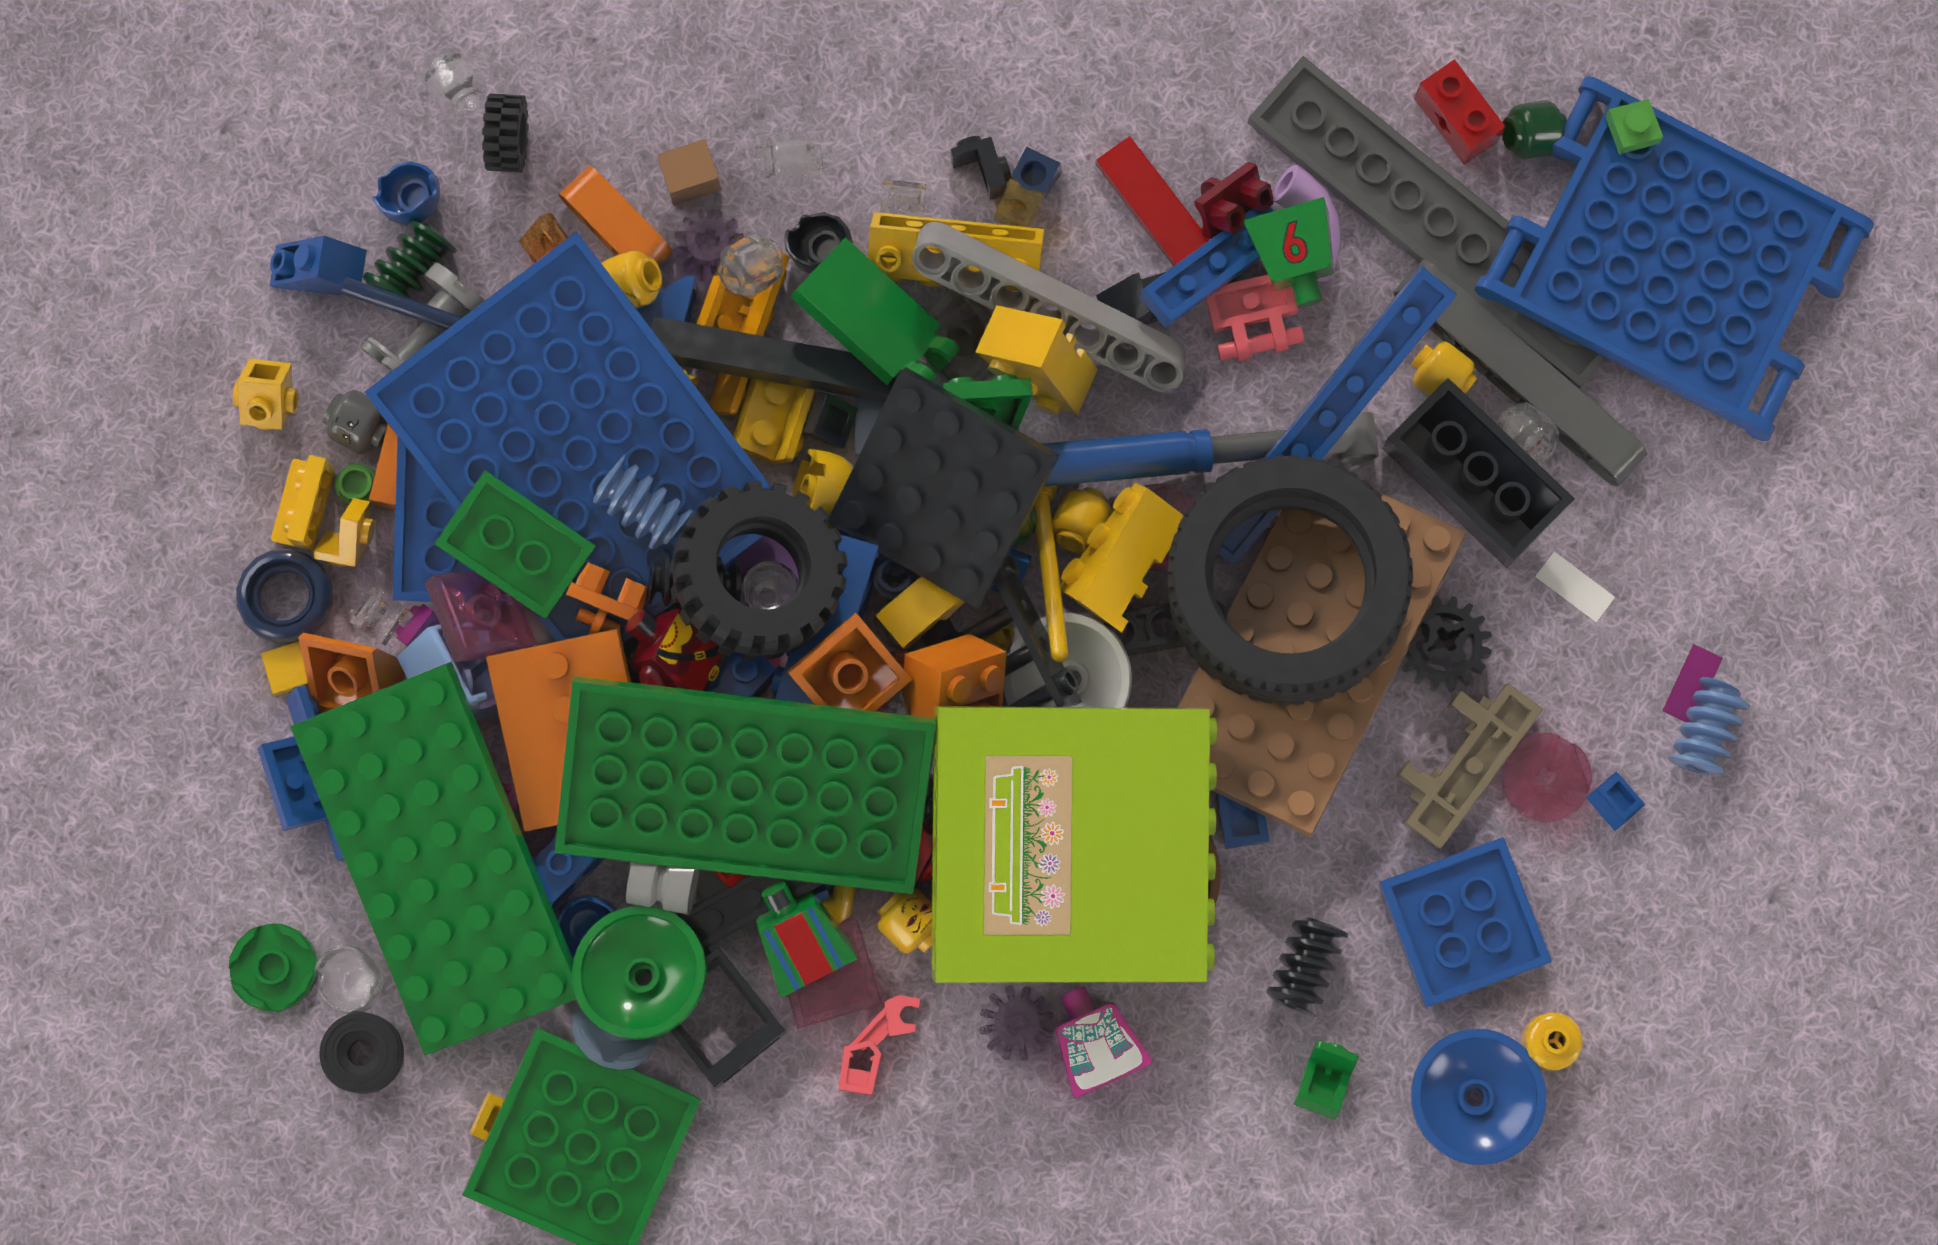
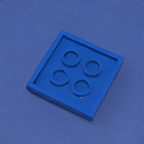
[1378,837,1552,1008]

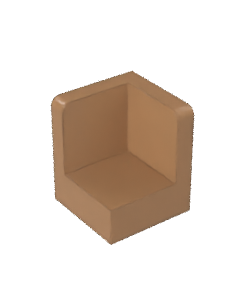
[658,139,722,205]

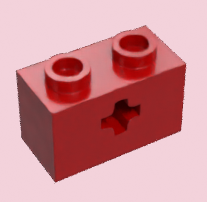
[1414,59,1506,165]

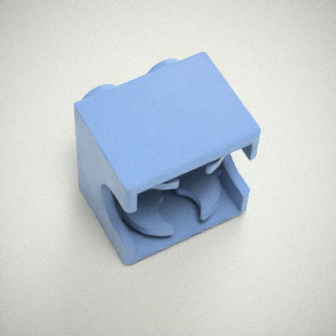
[397,609,517,721]

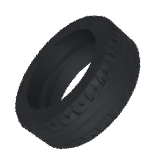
[1167,455,1413,705]

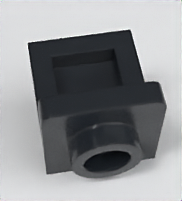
[950,136,1012,200]

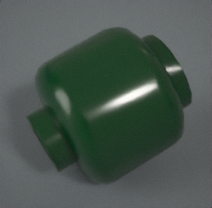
[1502,100,1567,159]

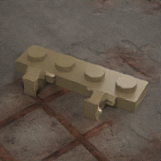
[1395,683,1543,850]

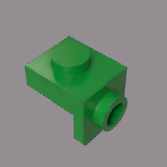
[1293,1041,1359,1120]

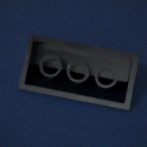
[1382,378,1575,568]

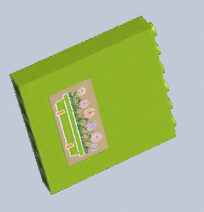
[931,706,1217,983]

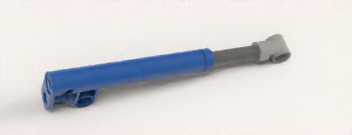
[1042,412,1379,487]

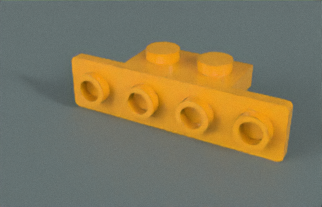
[697,252,790,415]

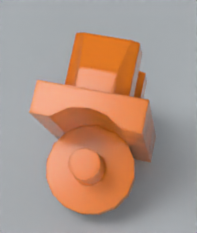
[566,562,648,635]

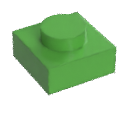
[1605,99,1663,154]

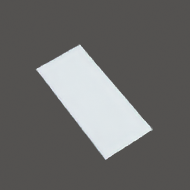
[1535,551,1615,622]

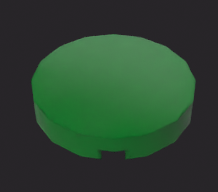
[229,923,318,1011]

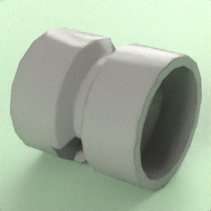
[626,862,700,915]

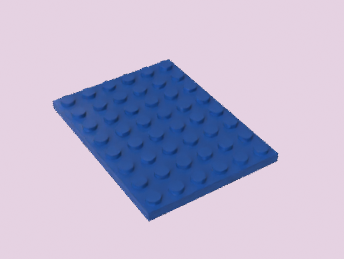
[364,232,771,643]

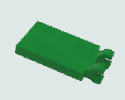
[790,237,960,385]

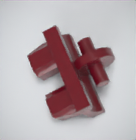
[1194,162,1274,239]

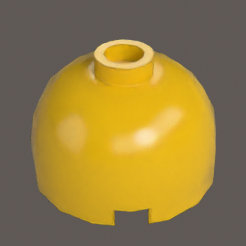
[792,449,853,533]

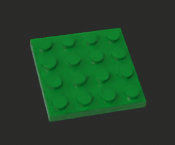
[462,1027,701,1245]

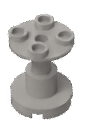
[361,262,485,374]

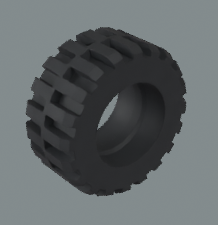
[669,481,848,661]

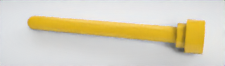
[1034,486,1069,662]

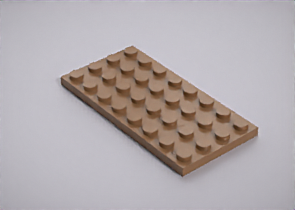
[1177,492,1466,838]

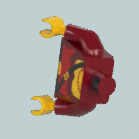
[626,607,727,692]

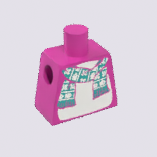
[1055,986,1153,1099]

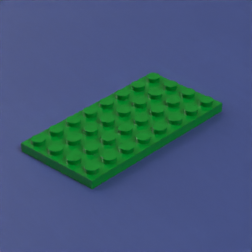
[290,661,576,1055]
[555,676,936,894]

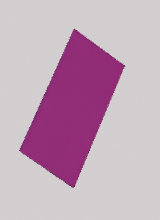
[1662,644,1723,723]

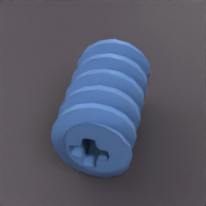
[593,455,693,550]
[1668,677,1750,775]

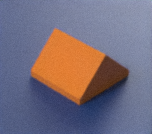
[787,613,912,711]
[298,633,405,713]

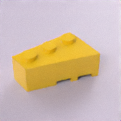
[975,305,1098,416]

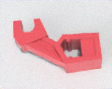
[839,995,921,1096]

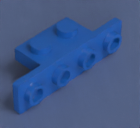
[257,685,344,861]

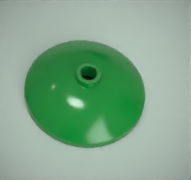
[572,905,707,1040]

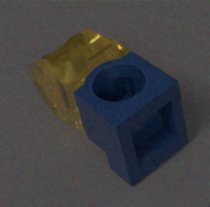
[994,146,1062,228]

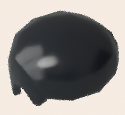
[785,212,853,274]

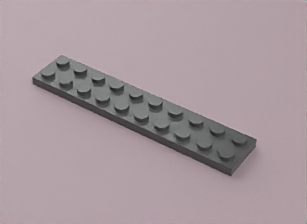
[1248,56,1606,389]

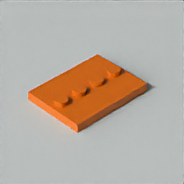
[486,628,631,832]

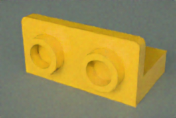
[733,379,816,464]
[271,455,336,552]

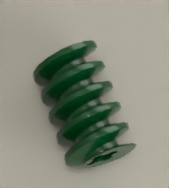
[363,220,458,315]

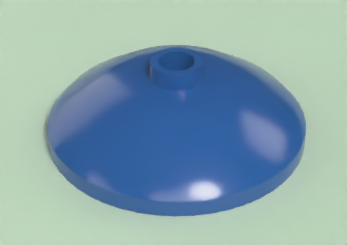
[1410,1029,1546,1165]

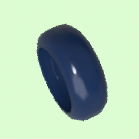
[236,549,333,644]

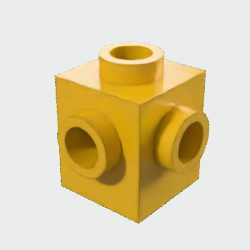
[232,358,299,430]

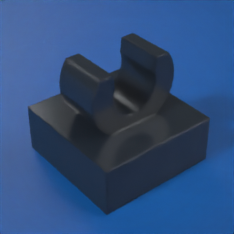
[803,392,858,449]

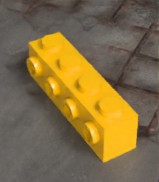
[868,212,1044,291]

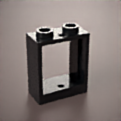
[670,947,787,1089]

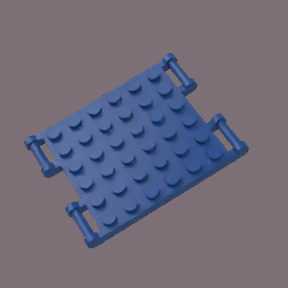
[1474,76,1874,441]

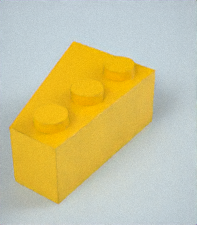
[1060,482,1184,632]

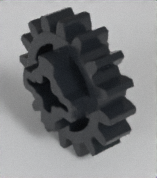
[1402,596,1492,692]

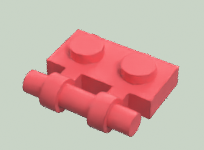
[1205,275,1304,362]

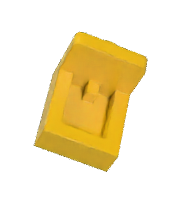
[314,498,375,567]

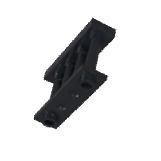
[922,553,1082,707]

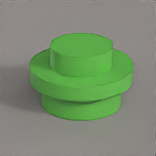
[335,464,375,505]

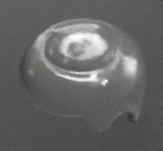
[315,944,385,1014]

